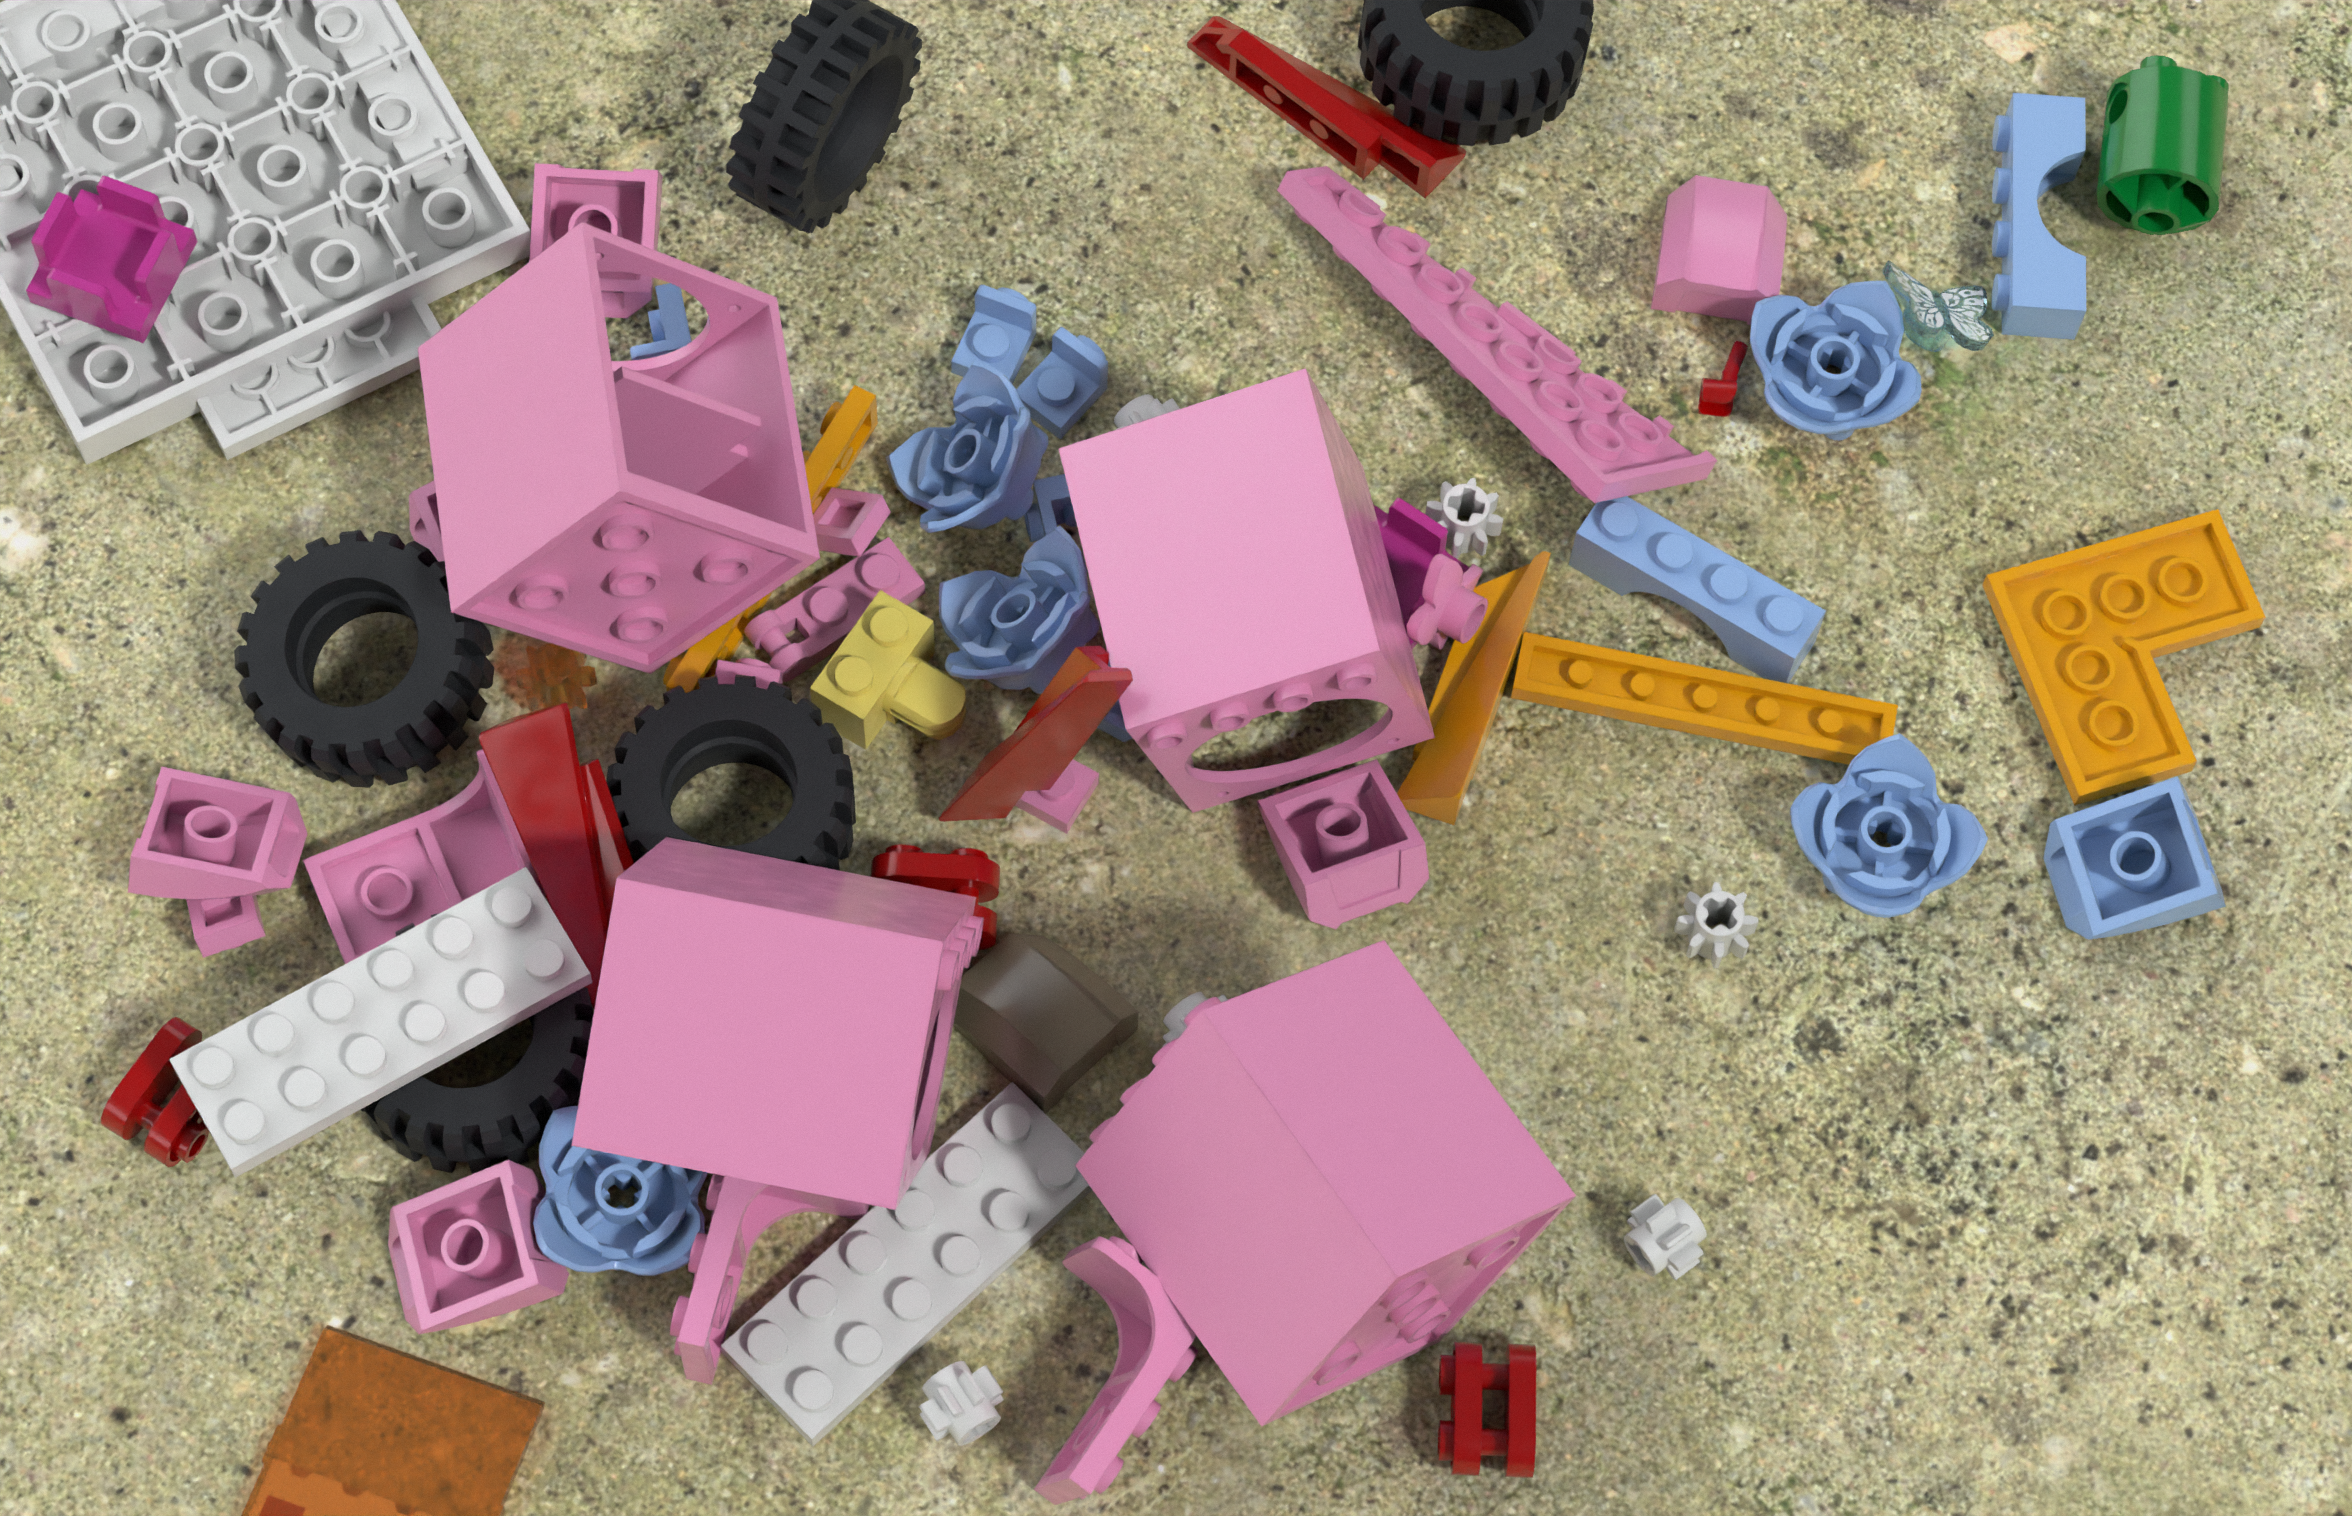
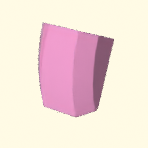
[529,163,663,318]
[1651,175,1787,325]
[1257,759,1429,929]
[128,767,308,900]
[388,1160,569,1334]

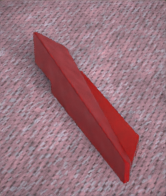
[1187,16,1466,199]
[938,646,1133,822]
[479,702,634,1009]

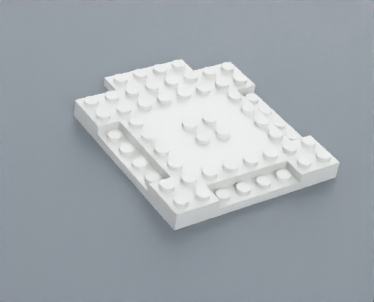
[0,0,531,465]

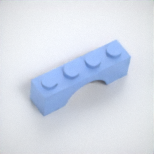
[1992,93,2086,340]
[1569,496,1826,683]

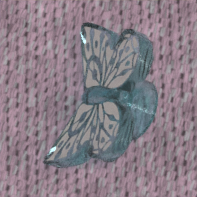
[1882,260,1994,352]

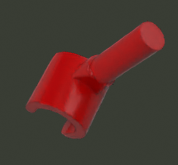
[1698,341,1748,417]

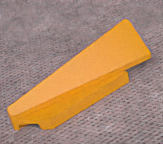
[1397,551,1551,825]

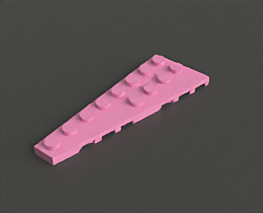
[1277,166,1717,503]

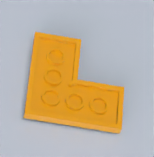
[1982,509,2266,806]

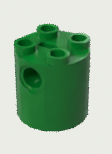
[2097,55,2229,235]

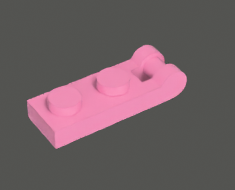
[744,537,925,682]

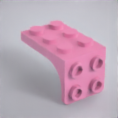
[303,749,545,964]
[670,1174,869,1385]
[1034,1236,1198,1505]

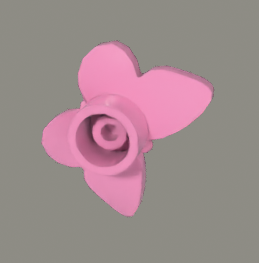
[1407,554,1488,650]

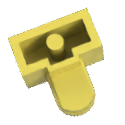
[810,590,966,750]

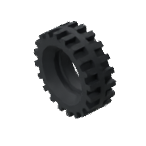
[726,0,922,233]

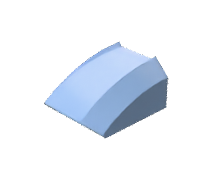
[2043,776,2226,940]

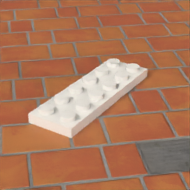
[169,867,592,1178]
[721,1082,1092,1446]

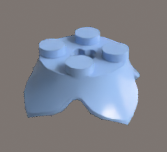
[1750,281,1922,441]
[885,359,1048,533]
[939,526,1100,694]
[1790,733,1988,918]
[533,1106,707,1276]

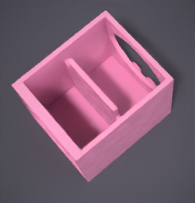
[418,222,820,674]
[1059,368,1435,813]
[571,837,984,1210]
[1075,940,1576,1427]

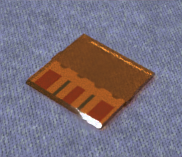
[241,1325,545,1516]

